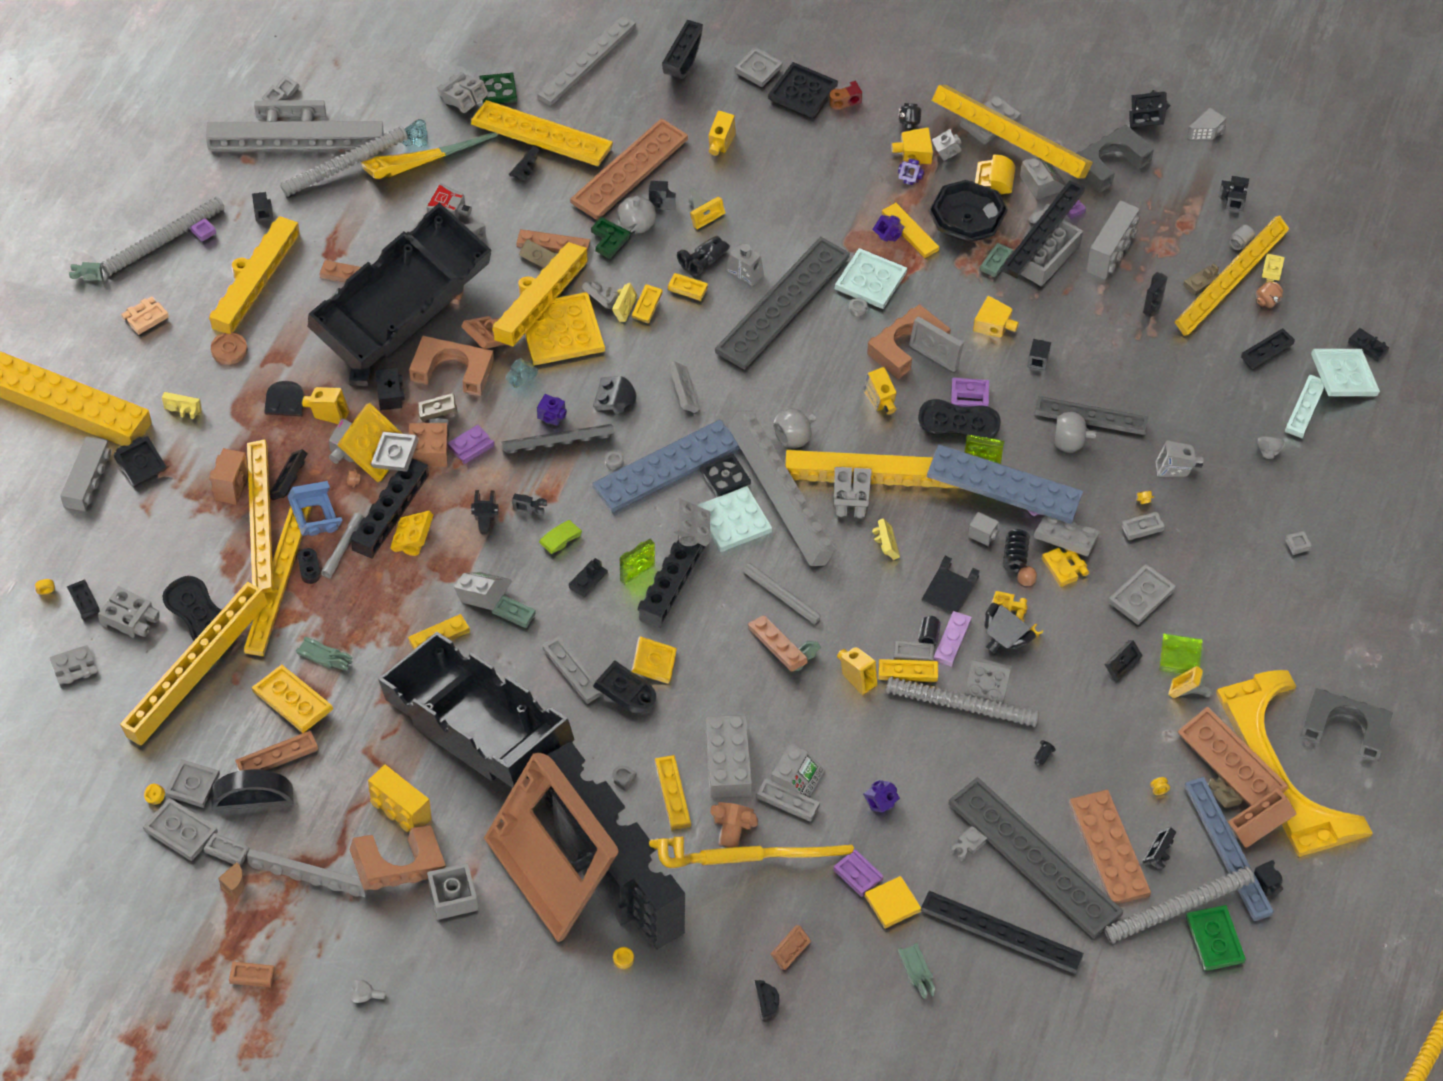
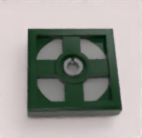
[479,72,517,104]

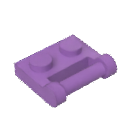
[951,378,989,407]

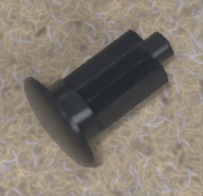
[1034,740,1056,765]

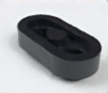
[298,548,321,584]

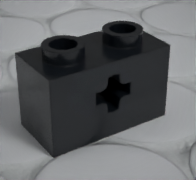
[375,368,405,411]

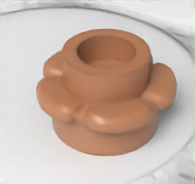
[347,469,360,488]

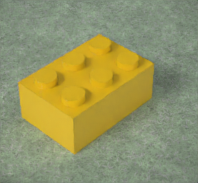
[368,765,432,832]

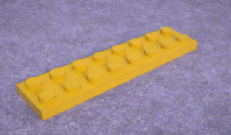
[471,100,613,166]

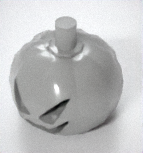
[617,196,656,234]
[773,408,816,450]
[1054,411,1096,453]

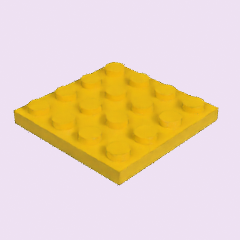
[524,292,605,366]

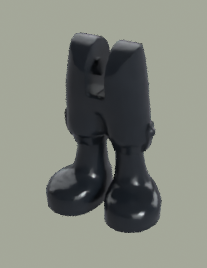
[677,236,730,276]

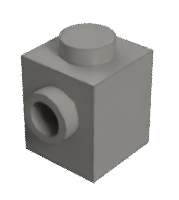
[968,512,999,546]

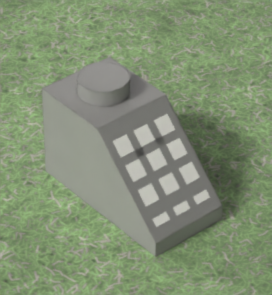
[1187,108,1226,140]

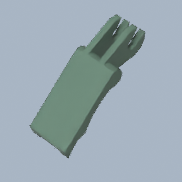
[296,636,353,670]
[898,943,936,998]

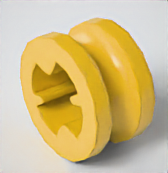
[1150,777,1170,795]

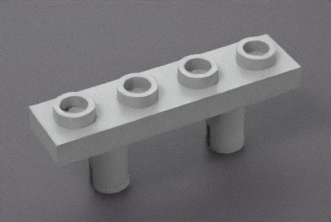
[254,100,326,122]

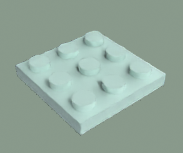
[835,248,907,309]
[1311,349,1380,396]
[697,486,772,552]

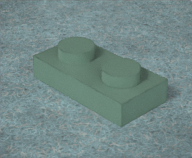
[980,243,1013,278]
[492,595,536,628]

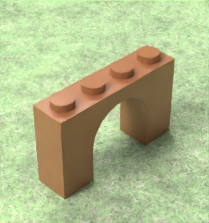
[867,304,951,379]
[409,336,494,396]
[349,825,446,890]

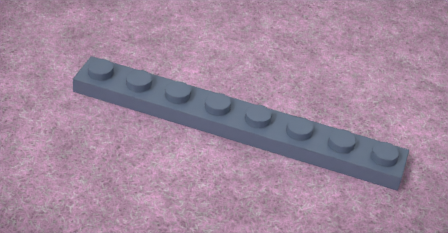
[1184,777,1274,921]

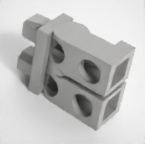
[437,72,489,113]
[834,467,871,518]
[98,586,160,638]

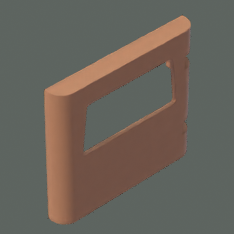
[484,753,618,942]

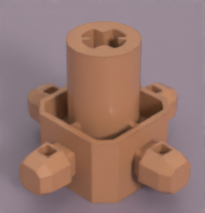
[710,802,759,848]

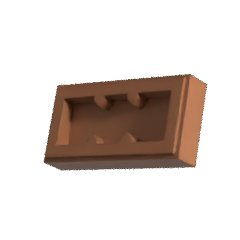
[770,925,811,970]
[229,962,275,988]

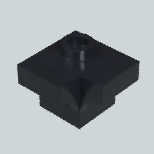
[1218,176,1249,212]
[649,180,676,210]

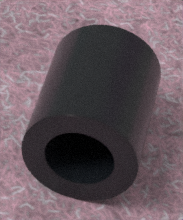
[918,616,941,646]

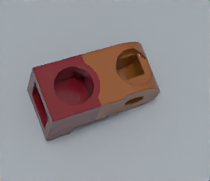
[830,80,863,109]

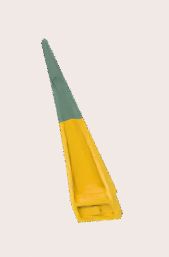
[361,132,498,179]

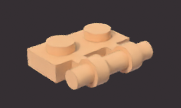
[121,297,169,335]

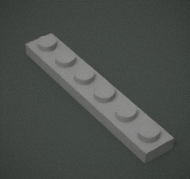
[247,849,368,897]

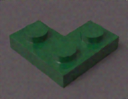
[591,217,631,259]

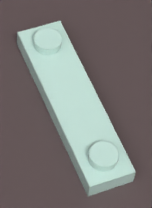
[1285,375,1325,438]

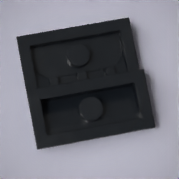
[1129,91,1167,128]

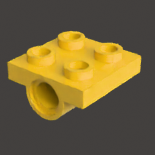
[390,511,434,556]

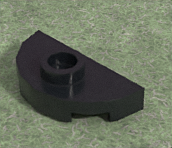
[754,980,779,1021]

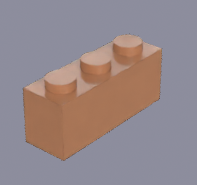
[1228,788,1296,848]

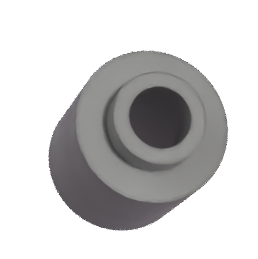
[1229,225,1255,250]

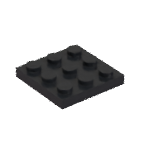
[768,62,838,118]

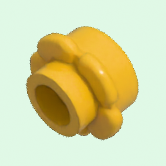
[1136,490,1154,504]

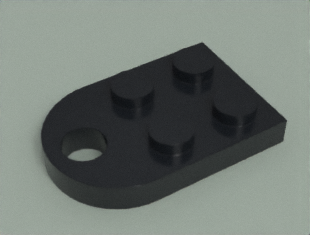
[593,660,656,713]

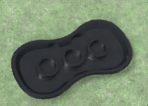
[918,399,1001,441]
[162,576,222,641]

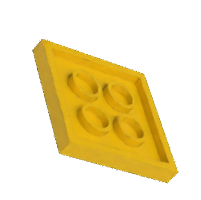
[337,403,403,482]

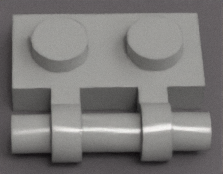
[50,645,97,685]

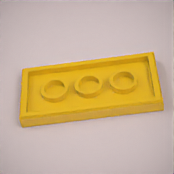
[251,664,334,733]

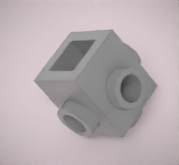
[932,130,962,161]

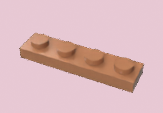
[516,229,590,255]
[748,615,808,672]
[235,731,318,771]

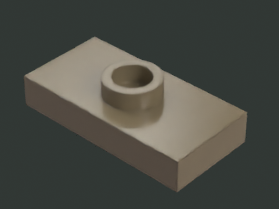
[519,239,557,268]

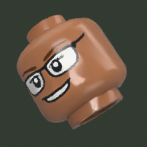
[1256,281,1283,308]

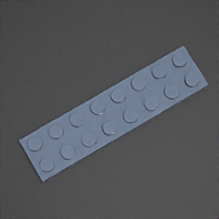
[592,419,740,513]
[927,445,1083,524]

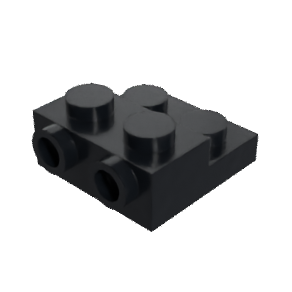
[114,436,167,487]

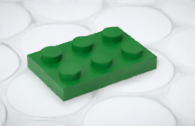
[1186,905,1246,971]

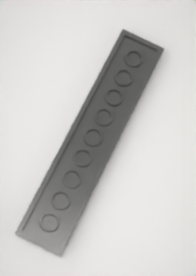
[715,236,850,370]
[948,777,1123,939]

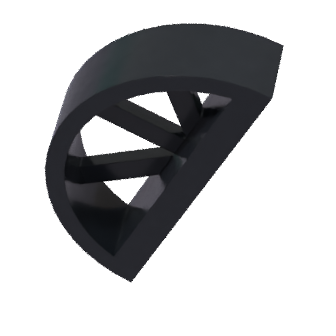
[662,20,703,79]
[211,769,294,811]

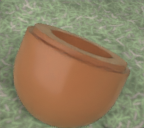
[1017,566,1037,586]

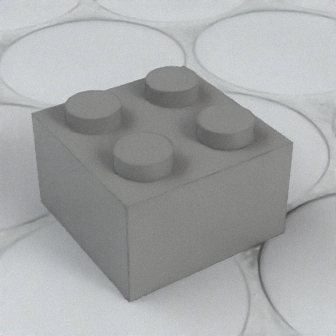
[427,863,478,920]

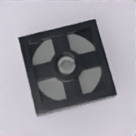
[700,454,751,497]

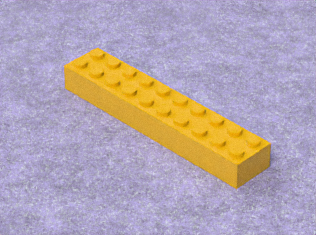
[0,351,152,446]

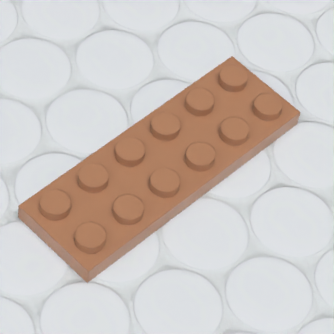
[1177,706,1289,806]
[1069,789,1151,905]

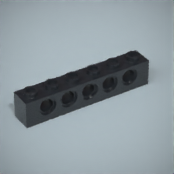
[350,458,429,559]
[637,535,706,628]

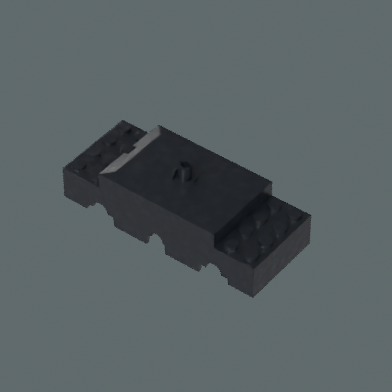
[307,202,492,375]
[378,632,575,788]
[544,741,685,950]

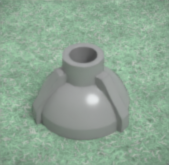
[1257,437,1285,459]

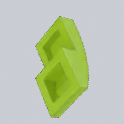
[539,520,582,554]

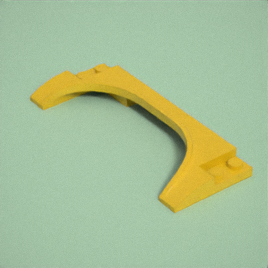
[1216,670,1373,857]

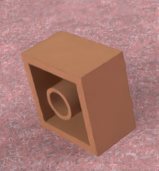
[409,423,448,467]
[209,448,248,505]

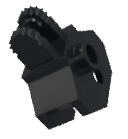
[471,490,499,535]

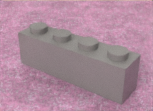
[60,436,111,511]

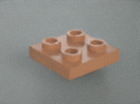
[461,316,507,349]

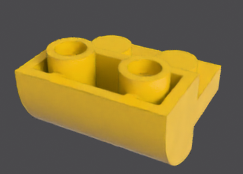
[975,155,1015,194]

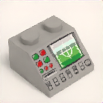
[1020,157,1066,200]
[454,572,512,610]
[771,744,825,798]

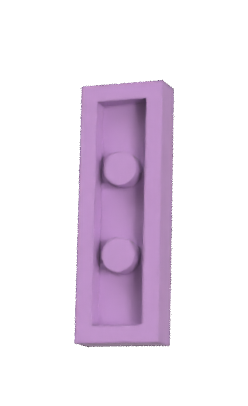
[933,611,972,667]

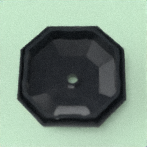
[929,180,1008,243]

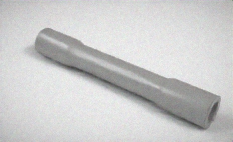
[321,513,364,578]

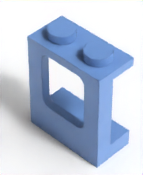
[287,481,342,536]

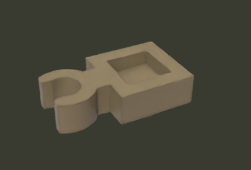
[1208,777,1243,808]

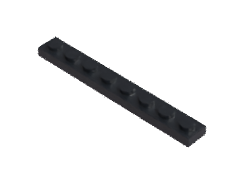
[1001,180,1085,278]
[921,891,1084,974]

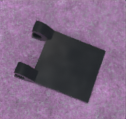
[922,555,980,614]

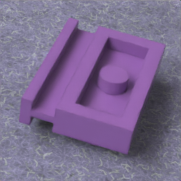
[448,425,494,464]
[833,849,884,897]

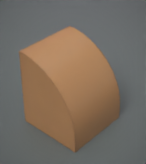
[218,862,244,901]

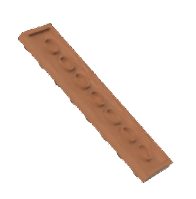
[570,118,688,220]

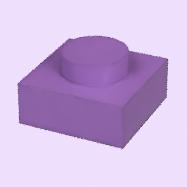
[1067,200,1086,219]
[191,218,216,242]

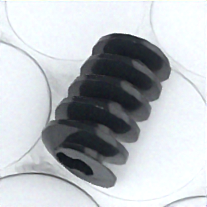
[1003,529,1030,573]

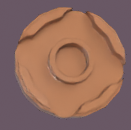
[210,332,248,365]

